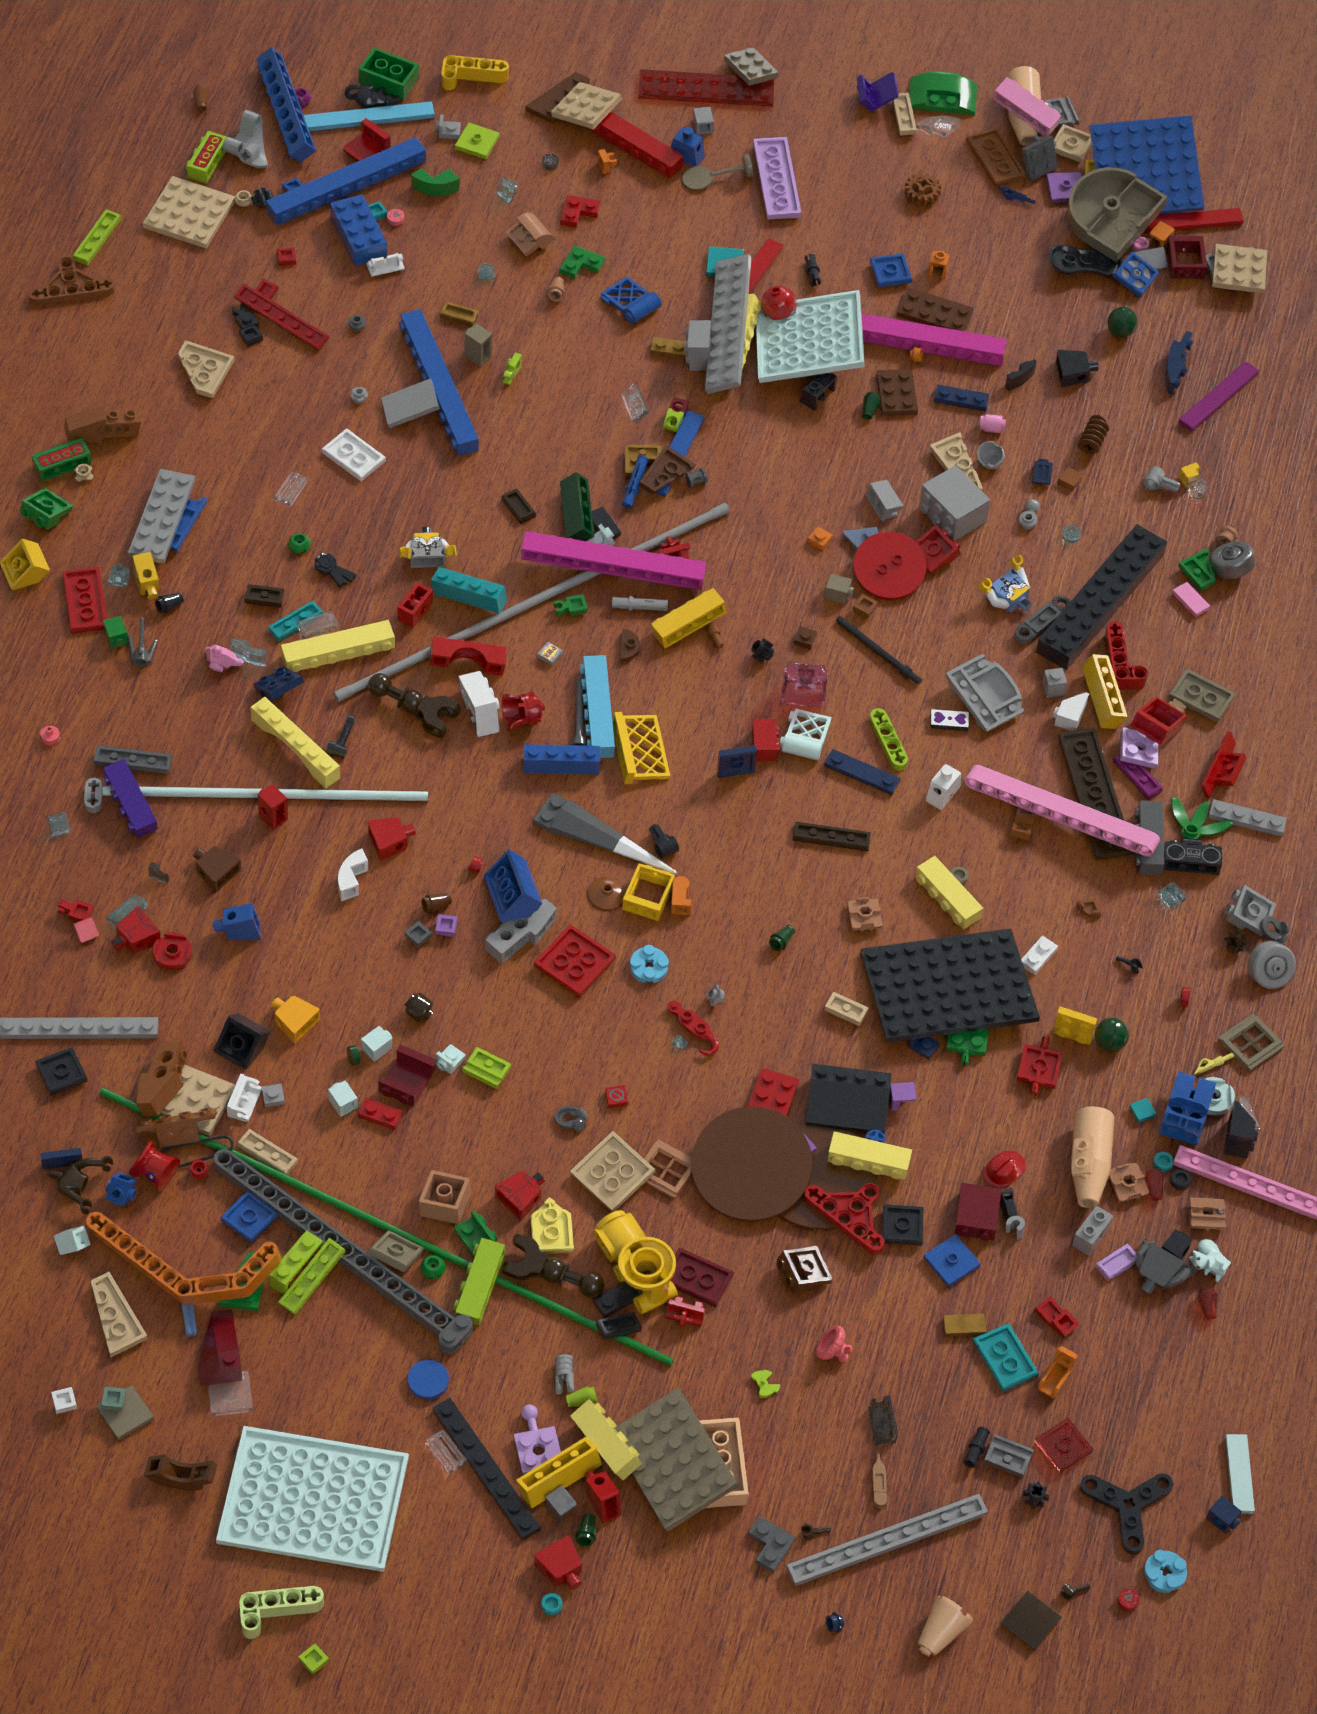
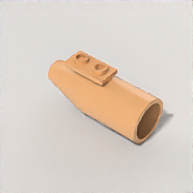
[1006,66,1048,146]
[1071,1106,1115,1208]

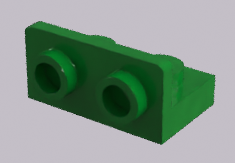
[454,1210,497,1259]

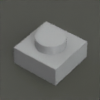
[262,1084,285,1108]

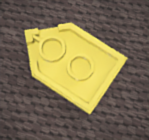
[530,1197,574,1254]

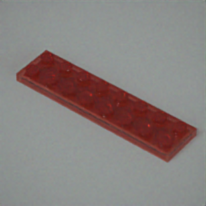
[638,69,774,107]

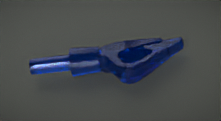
[999,186,1036,205]

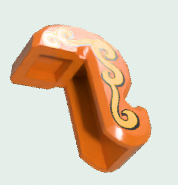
[1038,1346,1078,1399]

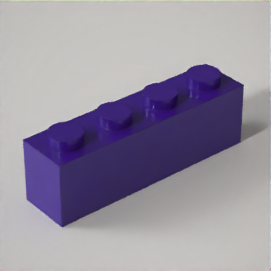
[102,759,158,838]

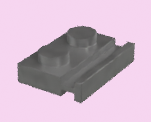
[1045,96,1079,129]
[984,1434,1034,1478]

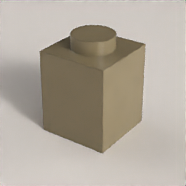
[824,574,854,604]

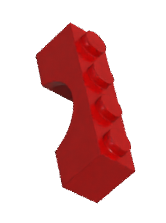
[429,636,507,676]

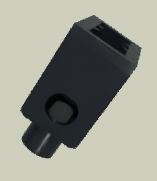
[1055,350,1099,387]

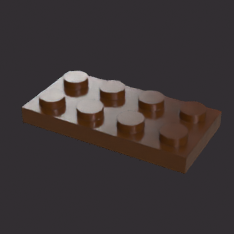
[897,287,974,332]

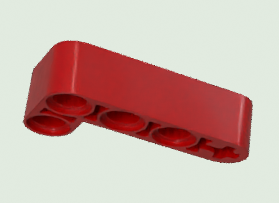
[1104,621,1148,690]

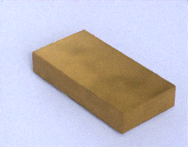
[440,302,479,327]
[943,1314,986,1337]

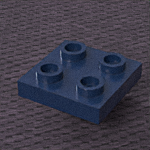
[253,667,304,702]

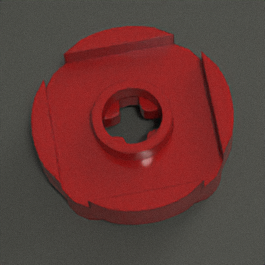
[153,932,192,970]

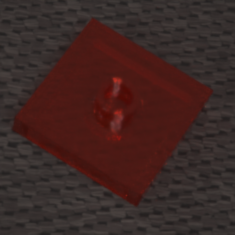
[1034,1418,1093,1473]

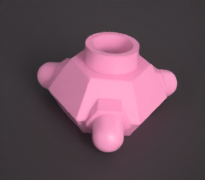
[205,645,244,673]

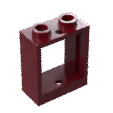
[1167,236,1207,279]

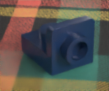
[1032,459,1053,485]
[909,1037,940,1060]

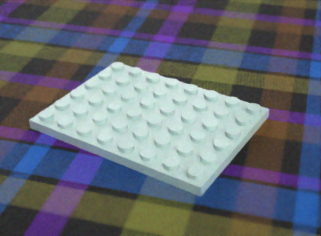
[216,1426,409,1572]

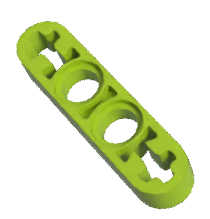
[870,708,908,771]

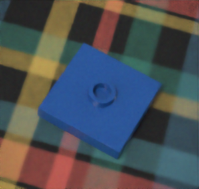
[870,253,912,288]
[220,1190,278,1244]
[923,1234,981,1287]

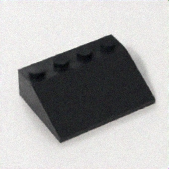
[806,1064,892,1134]

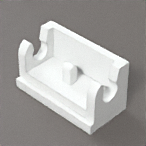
[227,1074,262,1122]

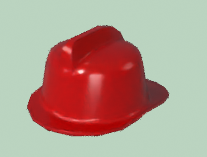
[983,1150,1026,1188]

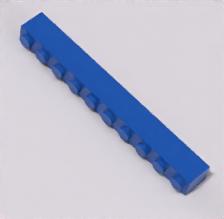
[266,137,426,226]
[399,309,479,456]

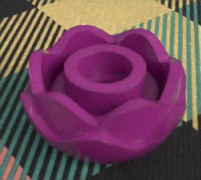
[295,88,312,107]

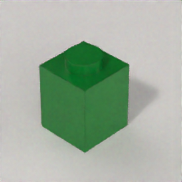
[103,616,128,649]

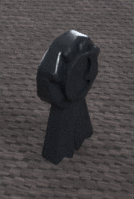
[314,553,356,588]

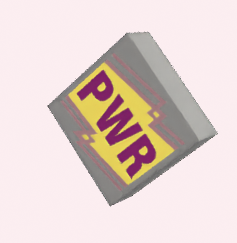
[537,642,563,666]

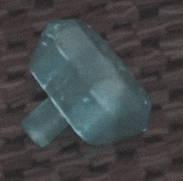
[672,1035,688,1049]

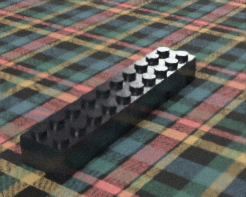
[1036,524,1167,670]

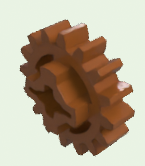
[904,172,942,205]

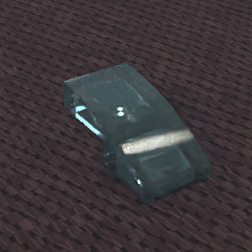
[230,639,267,667]

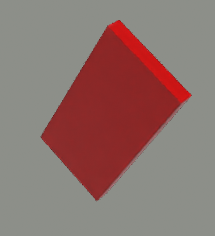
[62,567,107,634]

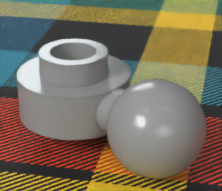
[1019,499,1040,530]

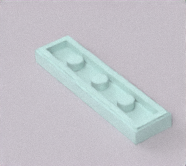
[1225,1434,1255,1514]

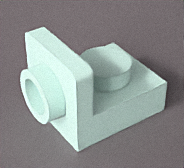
[588,524,615,546]
[435,1044,466,1074]

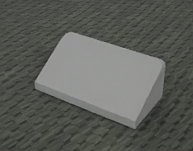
[1134,247,1168,270]

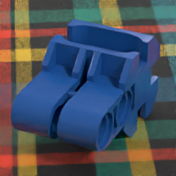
[1159,1071,1217,1146]

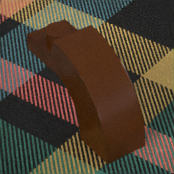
[144,1454,218,1491]

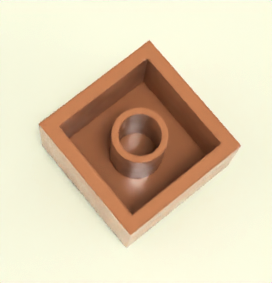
[419,1170,471,1224]

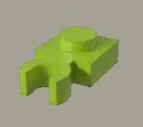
[503,352,522,385]

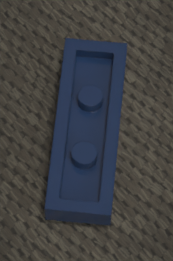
[934,385,989,412]

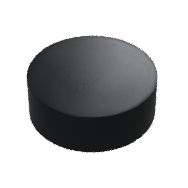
[1170,1170,1191,1190]

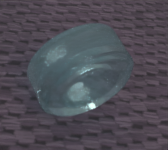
[1062,525,1081,543]

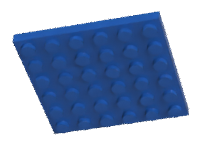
[1089,115,1204,214]

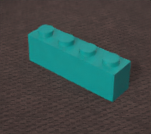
[431,567,508,614]

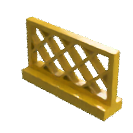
[612,712,670,784]

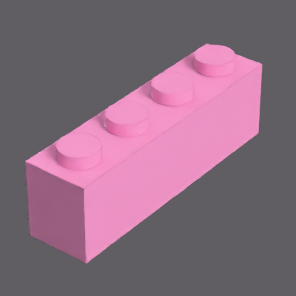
[993,77,1062,137]

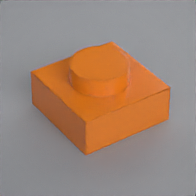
[807,526,833,551]

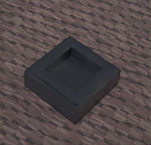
[239,324,263,347]

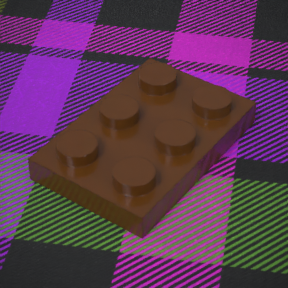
[877,369,918,416]

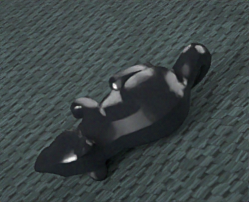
[344,85,401,108]

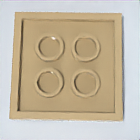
[551,82,622,129]
[1212,244,1267,294]
[160,1065,236,1136]
[570,1131,656,1212]

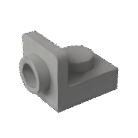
[436,114,461,139]

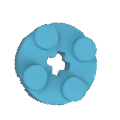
[630,945,669,983]
[1144,1550,1187,1593]

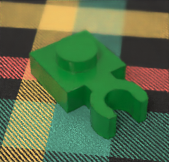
[554,594,588,616]

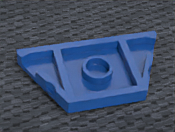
[170,497,208,553]

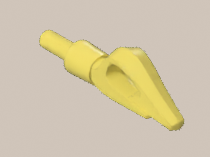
[1194,1053,1234,1076]

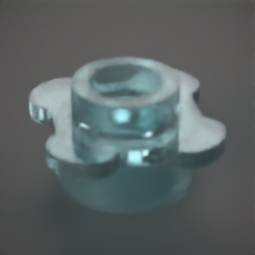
[477,263,496,280]

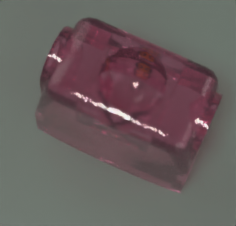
[781,662,828,706]

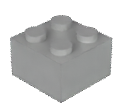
[684,320,712,371]

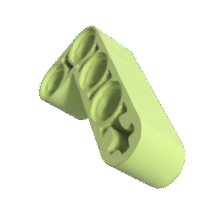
[239,1586,324,1639]

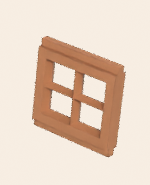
[644,1139,692,1199]

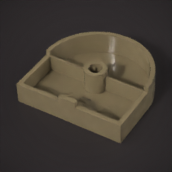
[1068,167,1168,262]

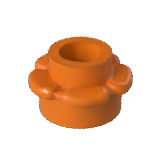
[910,346,923,364]

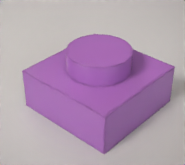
[435,914,457,937]

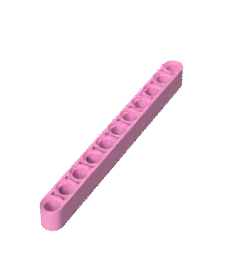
[964,765,1160,857]

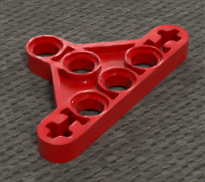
[804,1183,885,1255]

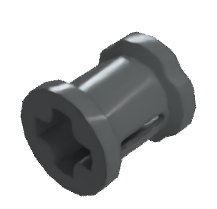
[685,468,708,488]

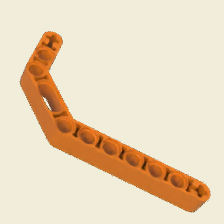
[86,1212,282,1305]

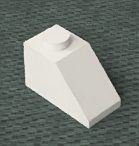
[1053,693,1089,731]

